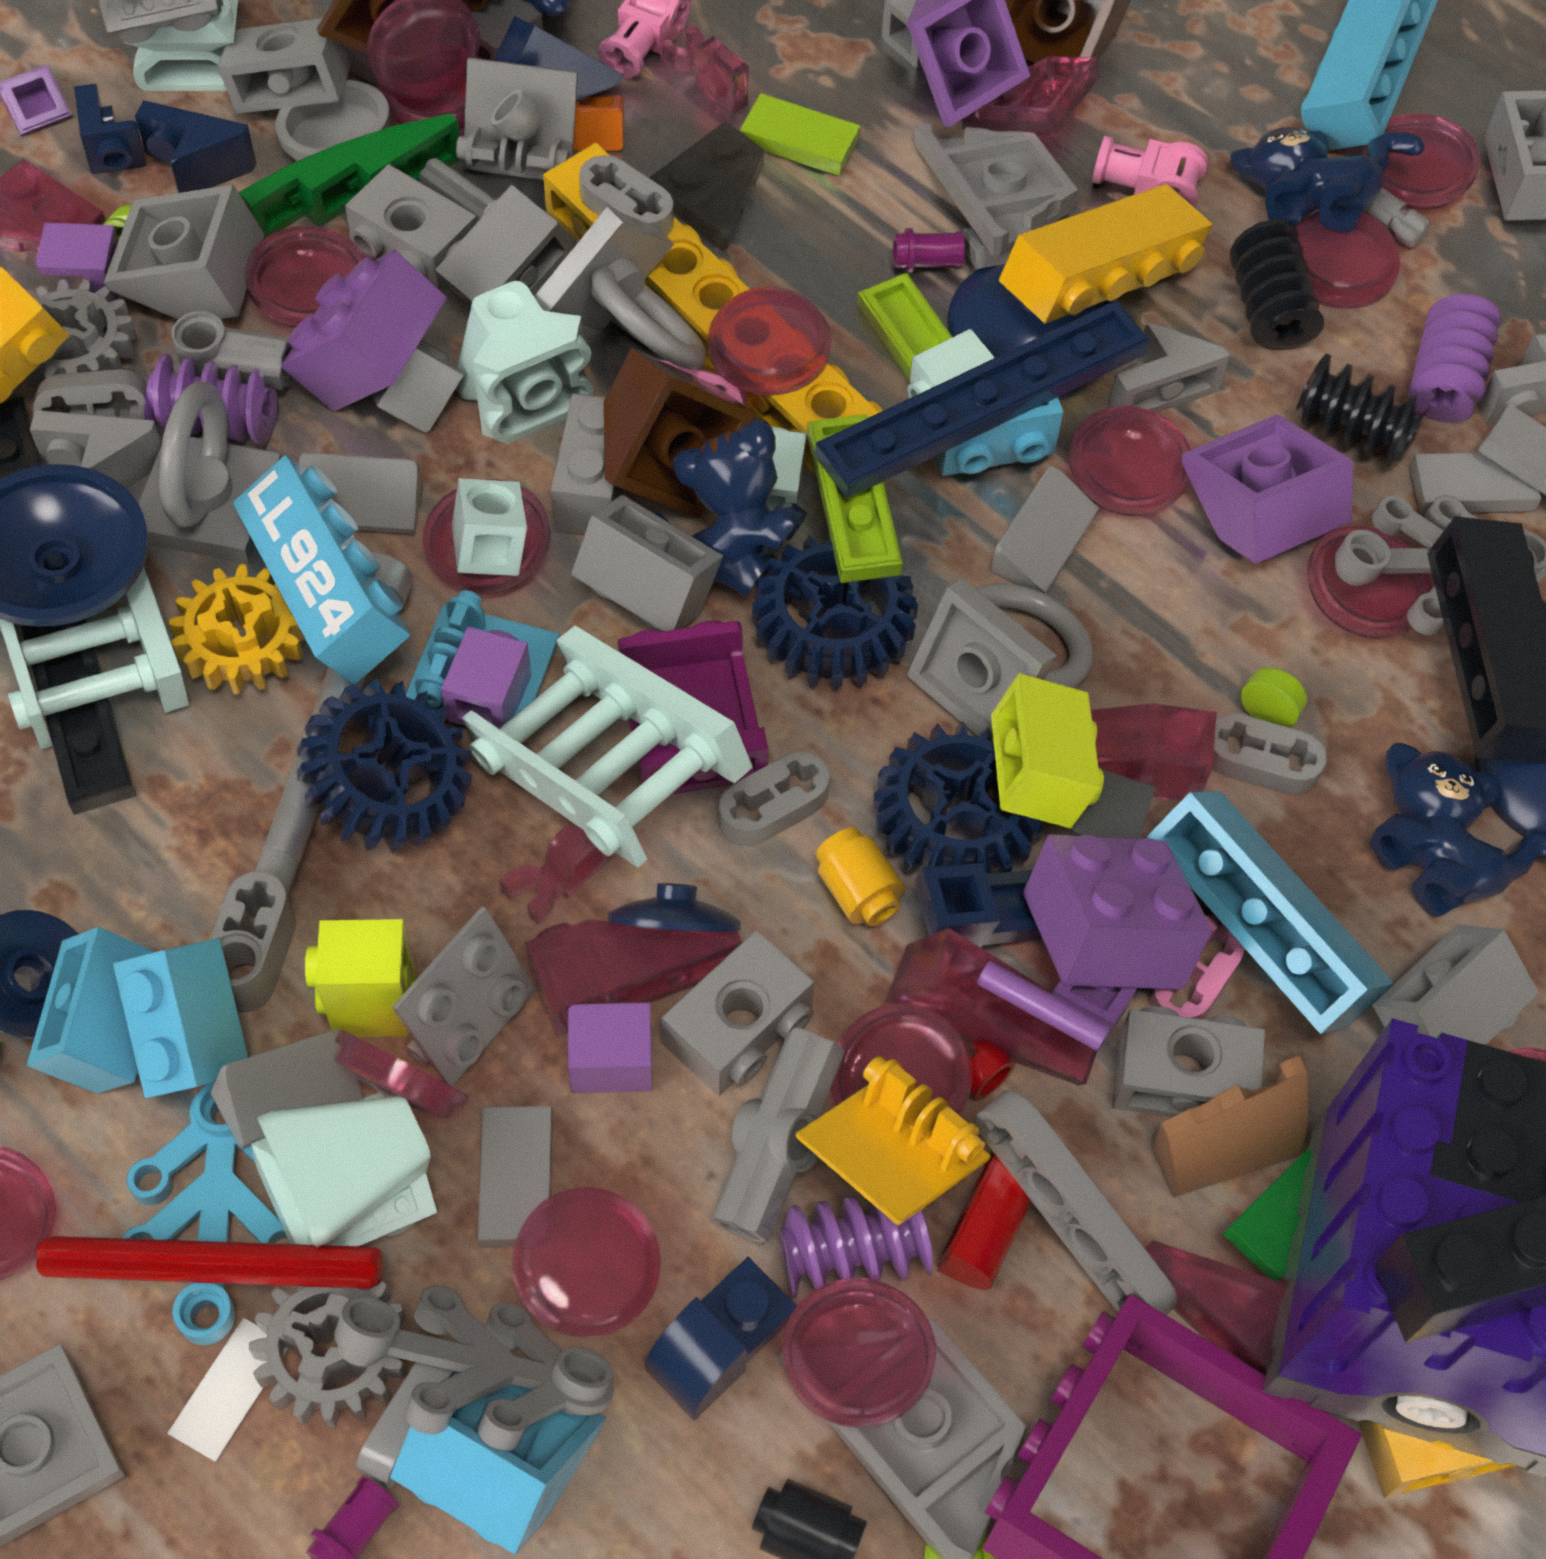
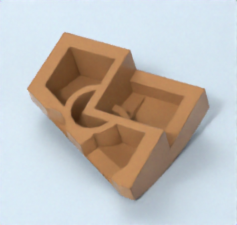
[1152,1056,1309,1197]

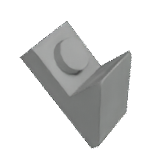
[1107,323,1230,426]
[30,410,162,488]

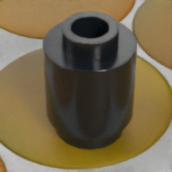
[752,1478,868,1559]

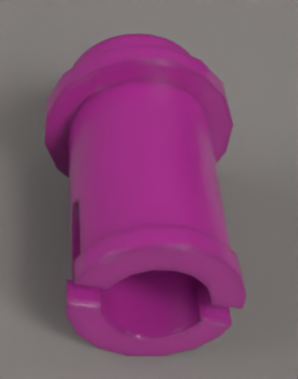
[892,228,965,273]
[306,1476,399,1559]

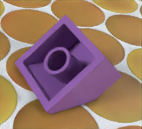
[907,0,1031,127]
[1182,414,1353,564]

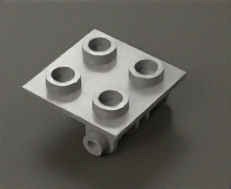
[456,57,578,180]
[392,906,536,1088]

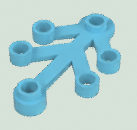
[122,1082,287,1345]

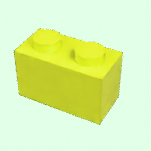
[991,673,1104,828]
[305,919,417,1038]

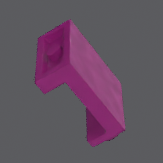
[617,620,769,794]

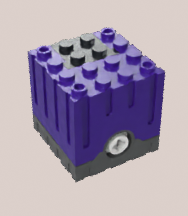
[1263,1018,1546,1478]

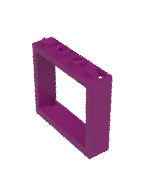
[982,1293,1363,1559]

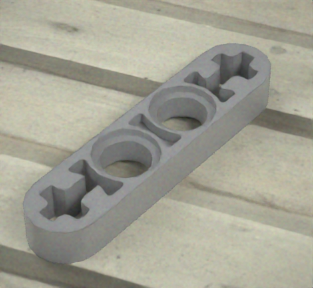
[976,1090,1178,1315]

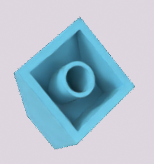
[389,1372,607,1555]

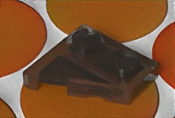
[649,121,764,252]

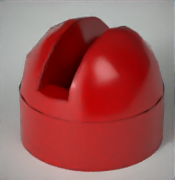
[955,1041,1016,1100]

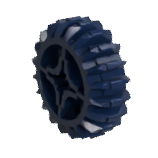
[752,535,918,692]
[297,678,473,853]
[872,722,1043,874]

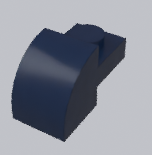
[915,863,1043,957]
[645,1256,798,1421]

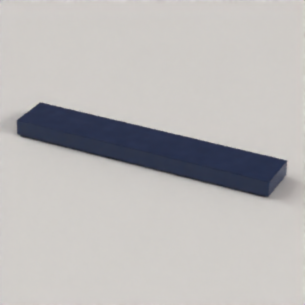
[815,300,1150,499]

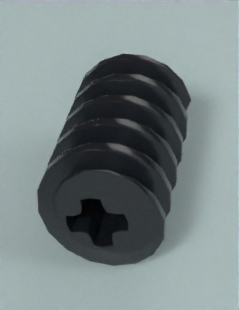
[1230,219,1325,350]
[1296,353,1430,468]

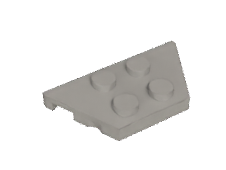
[914,123,1078,256]
[779,1317,1027,1559]

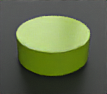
[1241,667,1308,727]

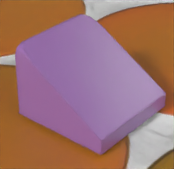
[0,64,72,136]

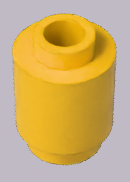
[815,827,906,927]

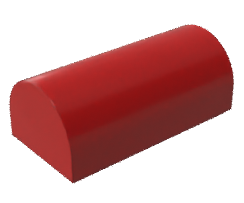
[936,1151,1032,1290]

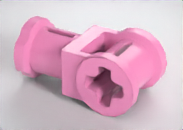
[598,0,691,79]
[1092,136,1208,208]

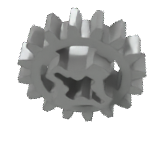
[26,279,137,388]
[249,1281,406,1428]

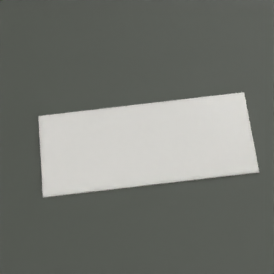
[167,1318,289,1462]

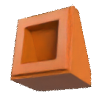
[573,95,624,151]

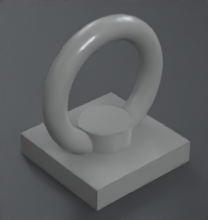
[534,206,706,370]
[138,381,282,563]
[906,578,1094,743]

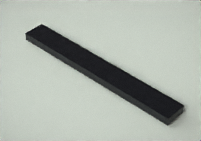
[0,397,137,815]

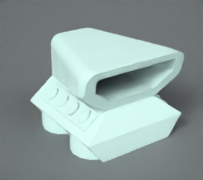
[123,0,238,91]
[456,281,594,445]
[251,1092,437,1247]

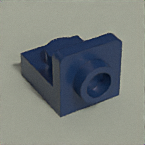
[74,84,146,174]

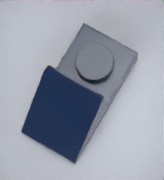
[135,100,257,193]

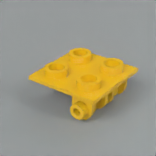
[795,1056,991,1226]

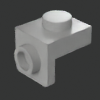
[1478,334,1546,424]

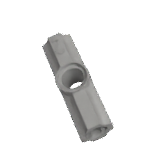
[710,1028,845,1244]

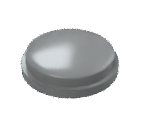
[275,80,391,161]

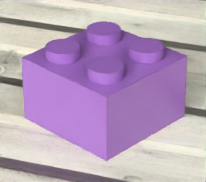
[281,249,447,412]
[1023,834,1213,989]

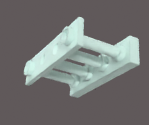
[0,567,189,750]
[462,625,753,868]

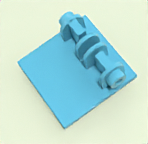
[406,590,560,715]

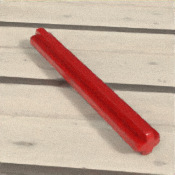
[36,1236,384,1289]

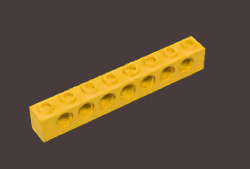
[543,143,883,477]

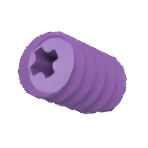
[1408,294,1502,422]
[144,354,278,446]
[780,1196,932,1298]

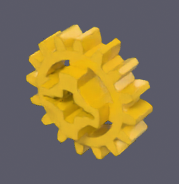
[169,564,306,694]

